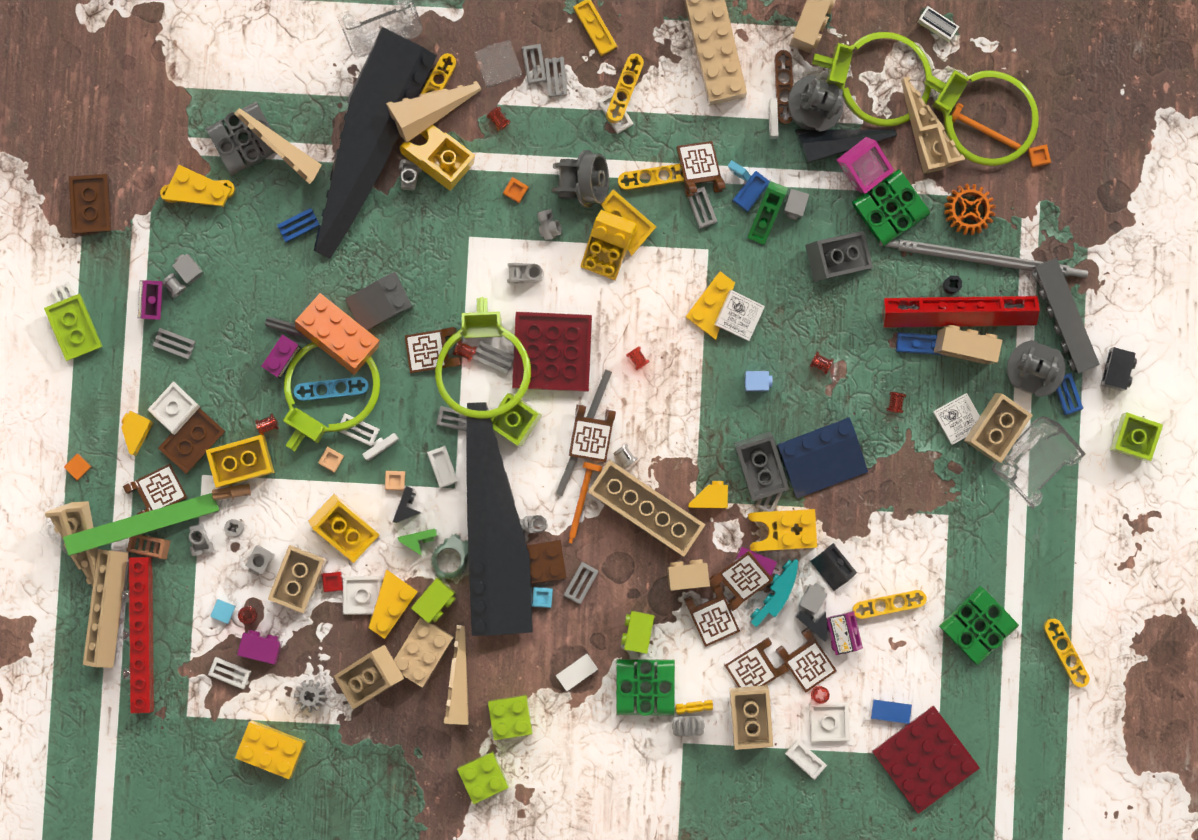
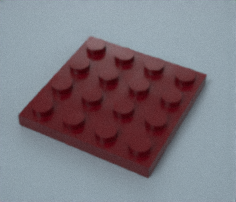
[512,312,592,392]
[872,705,980,814]

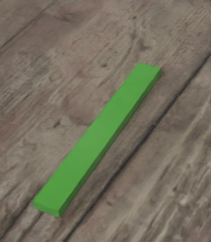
[63,493,219,556]

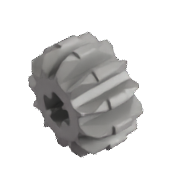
[294,679,327,713]
[672,716,705,736]

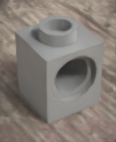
[783,189,809,220]
[172,254,205,285]
[245,545,275,576]
[798,583,827,614]

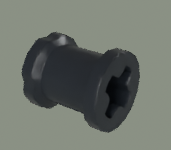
[943,275,962,294]

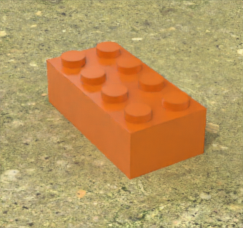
[295,293,380,375]

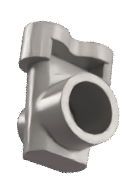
[399,159,422,191]
[537,209,562,240]
[189,524,214,556]

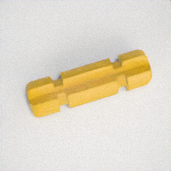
[675,700,713,715]

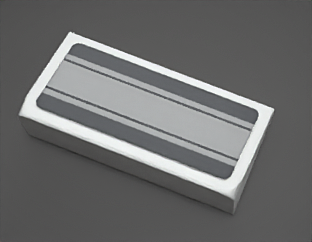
[917,6,959,43]

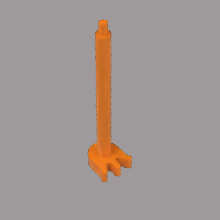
[951,103,1021,150]
[568,461,603,543]

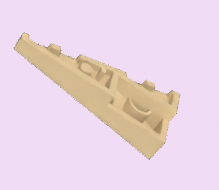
[901,77,965,174]
[386,81,481,142]
[234,108,322,184]
[45,501,98,587]
[444,625,469,725]

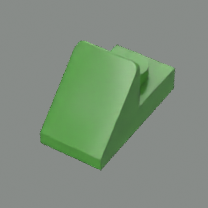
[398,528,438,555]

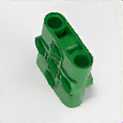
[852,169,930,247]
[939,586,1019,666]
[616,659,675,716]

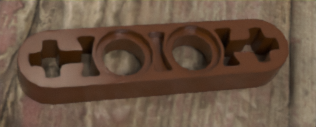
[774,50,793,125]

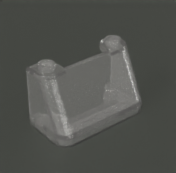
[336,0,422,57]
[992,416,1086,509]

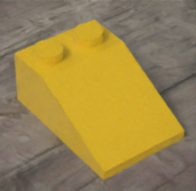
[308,493,379,563]

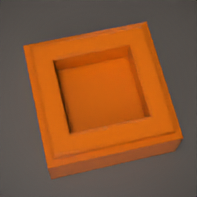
[1027,144,1051,168]
[503,177,529,204]
[64,453,92,481]

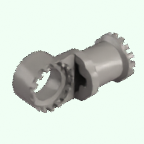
[520,515,548,533]

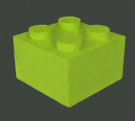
[491,392,543,446]
[1110,412,1163,462]
[411,578,456,623]
[621,610,654,654]
[488,694,533,740]
[457,751,509,804]

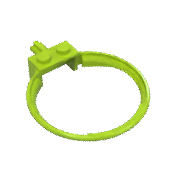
[812,32,932,127]
[924,70,1039,166]
[435,297,531,419]
[283,342,380,452]

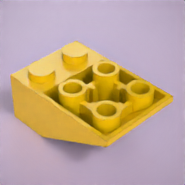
[580,210,637,281]

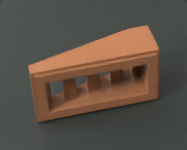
[127,535,171,559]

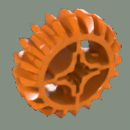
[944,184,996,236]

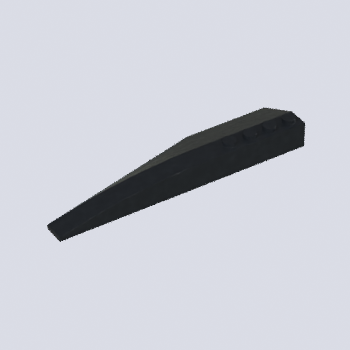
[313,27,437,259]
[466,402,533,636]

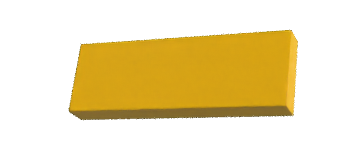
[573,0,618,57]

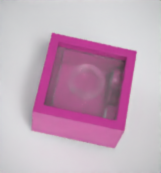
[837,137,894,194]

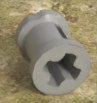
[162,273,186,299]
[613,444,638,469]
[224,519,244,537]

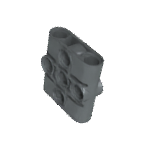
[206,101,275,176]

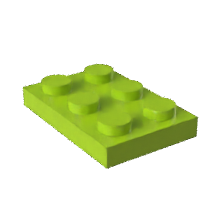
[44,293,103,361]

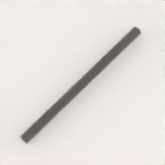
[555,369,612,496]

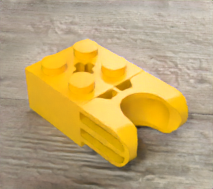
[400,124,475,191]
[748,509,817,551]

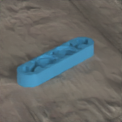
[294,377,369,401]

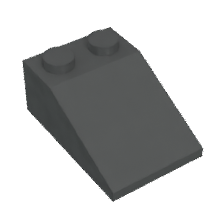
[805,231,873,282]
[345,272,413,331]
[734,432,789,501]

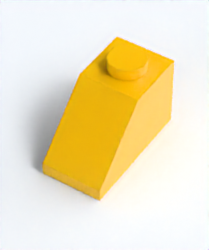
[121,411,154,456]
[688,481,728,508]

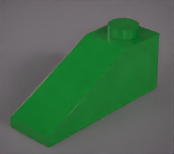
[747,181,788,245]

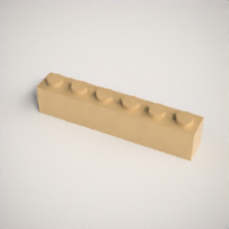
[83,549,128,668]

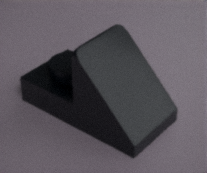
[392,486,422,523]
[795,610,828,642]

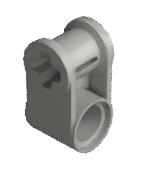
[507,263,544,284]

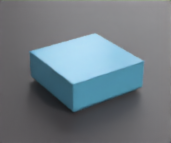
[728,160,751,181]
[532,587,553,608]
[210,599,236,624]

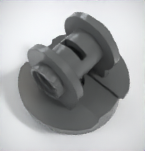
[788,75,844,132]
[551,150,609,208]
[1007,340,1065,397]

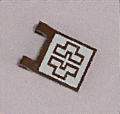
[676,141,726,197]
[405,327,462,373]
[568,404,616,462]
[123,464,188,515]
[709,551,773,611]
[684,585,740,647]
[776,628,837,693]
[724,637,789,687]

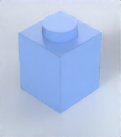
[745,371,772,392]

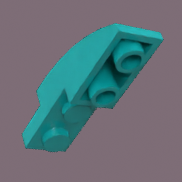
[750,559,798,627]

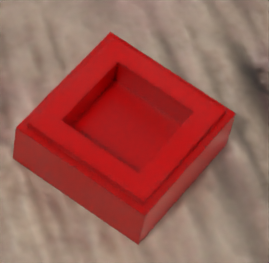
[322,571,343,593]

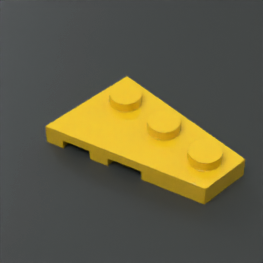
[163,165,232,207]
[601,190,657,256]
[685,272,735,340]
[368,569,418,639]

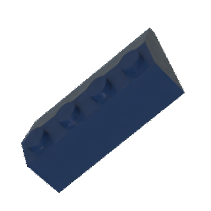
[776,417,868,499]

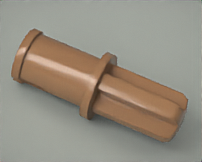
[212,483,251,500]

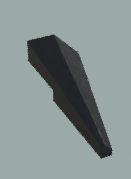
[795,129,897,164]

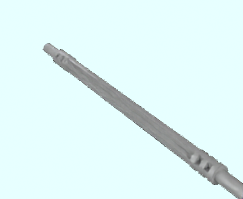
[879,239,1088,278]

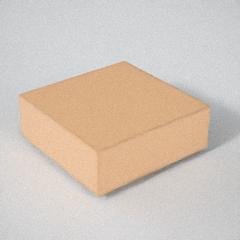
[318,446,345,473]
[385,471,405,491]

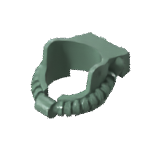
[431,533,469,580]

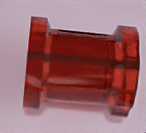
[486,106,511,132]
[453,340,477,362]
[626,346,650,371]
[810,351,834,375]
[886,392,906,414]
[255,413,279,435]
[238,606,258,624]
[811,686,830,704]

